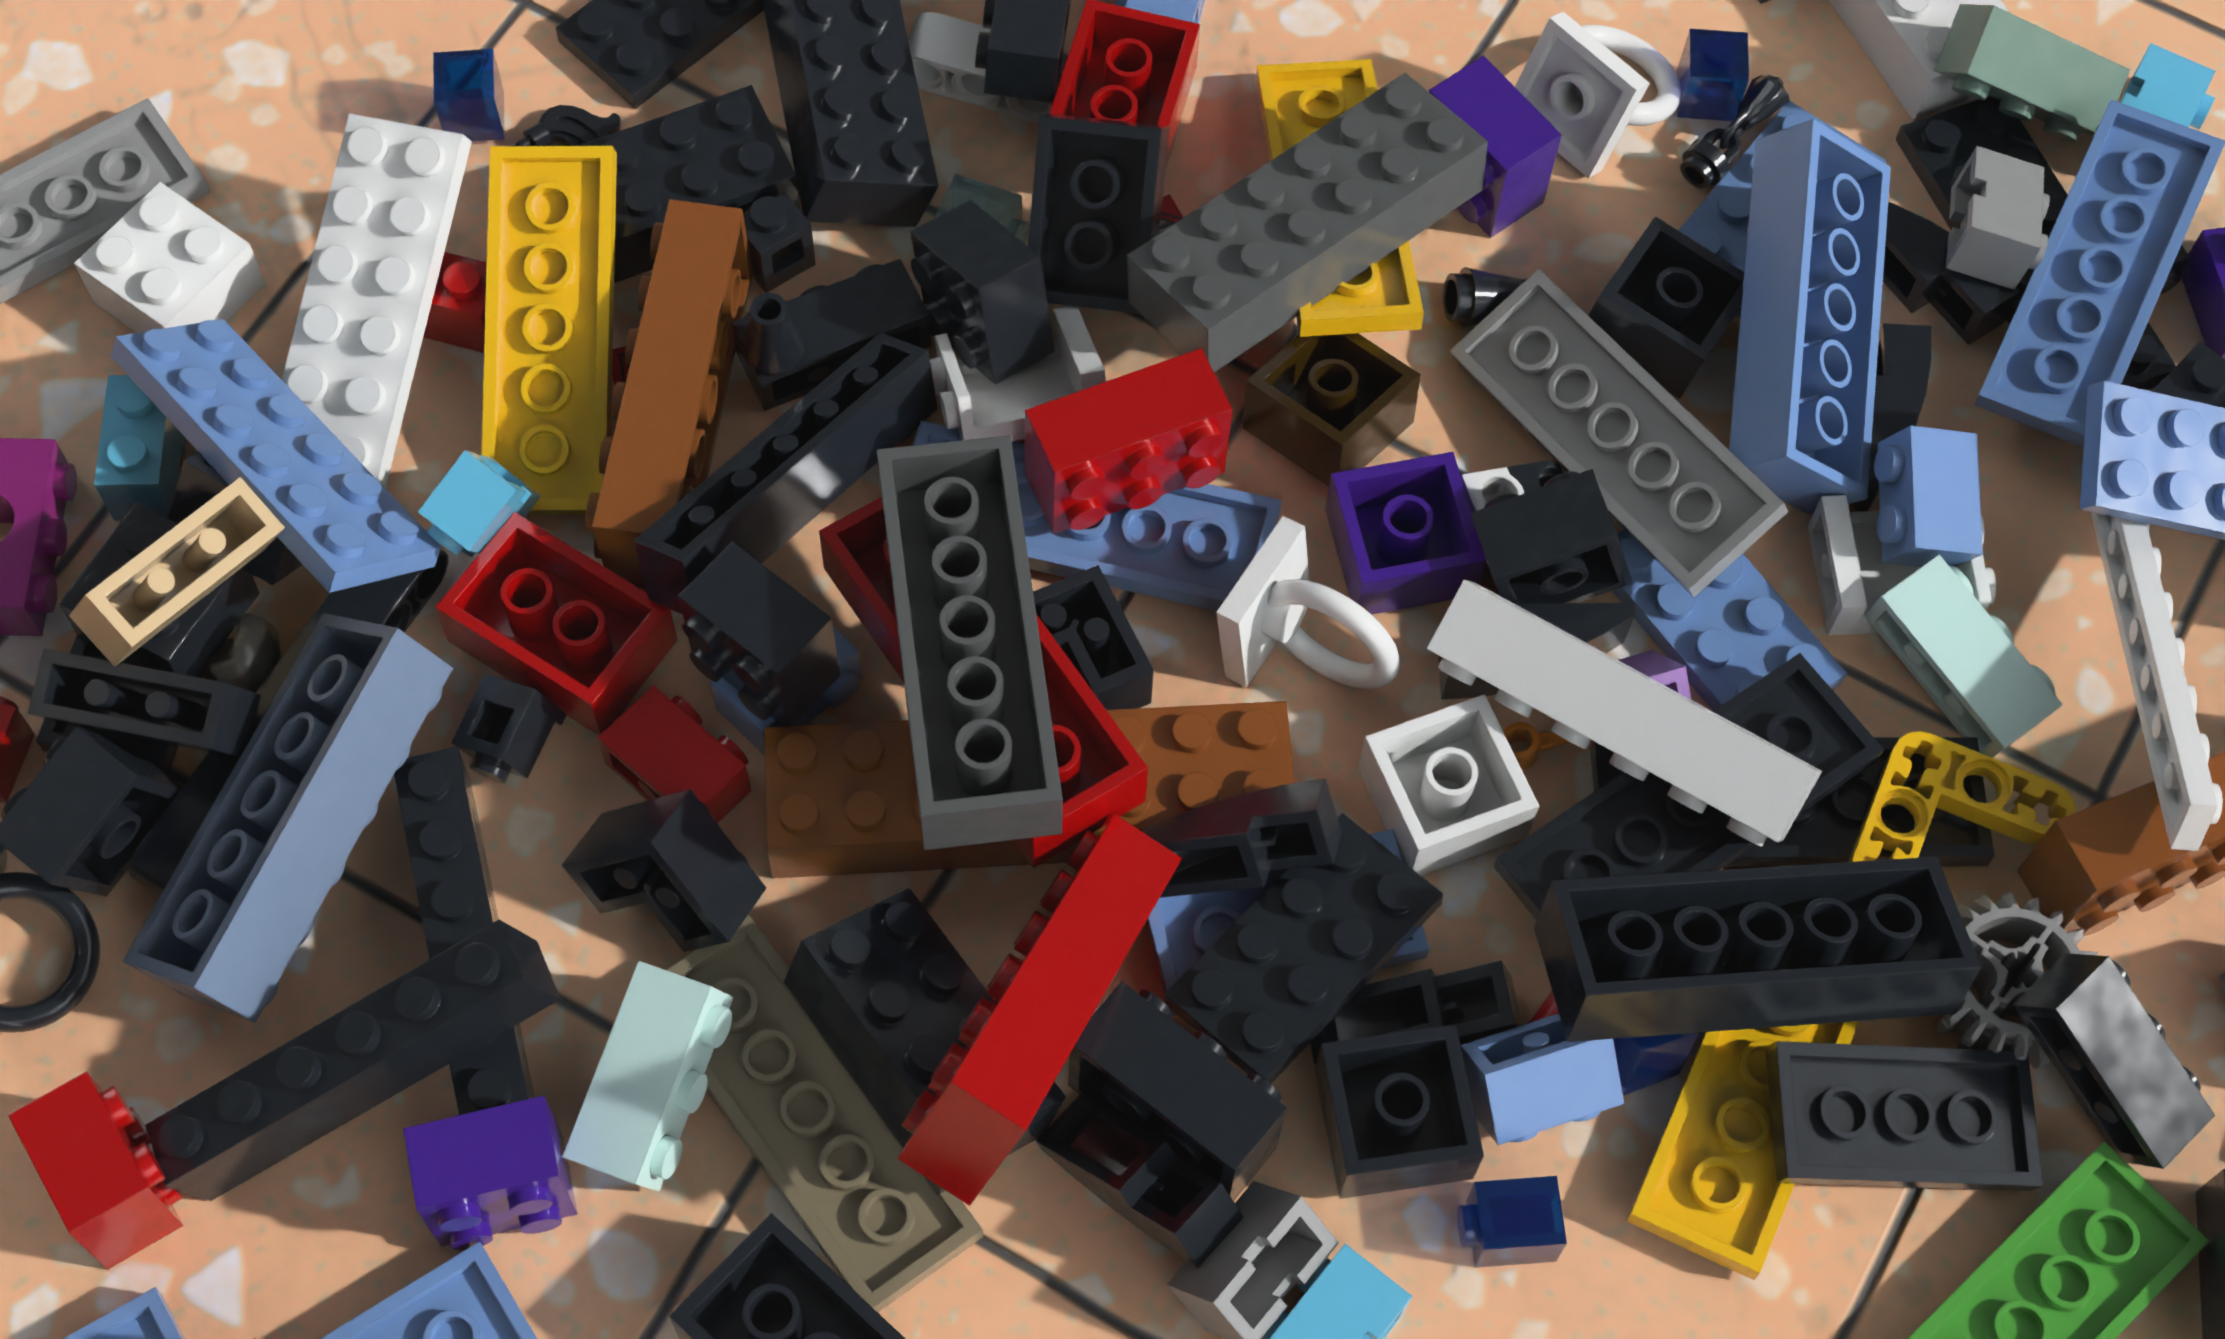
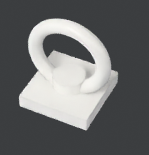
[1515,11,1681,178]
[1216,516,1400,689]

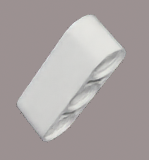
[908,12,1068,123]

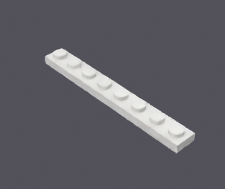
[2091,512,2223,851]

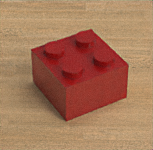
[8,1071,183,1270]

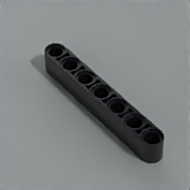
[129,550,449,894]

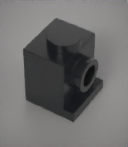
[743,192,816,293]
[451,673,567,783]

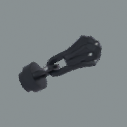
[1680,75,1790,189]

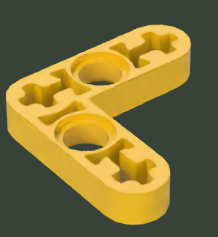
[1848,731,2077,862]

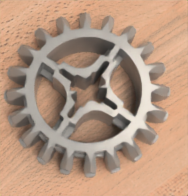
[1936,891,2098,1070]

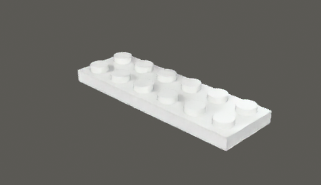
[282,114,472,488]

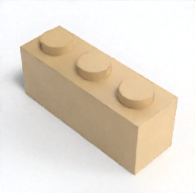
[69,477,285,667]

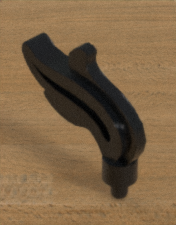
[515,105,621,146]

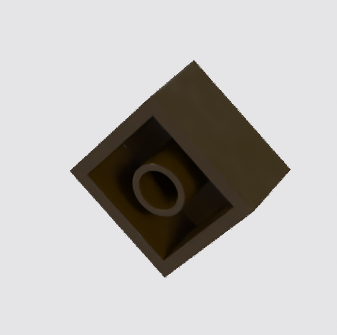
[1243,333,1421,487]

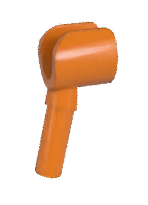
[1503,722,1571,769]

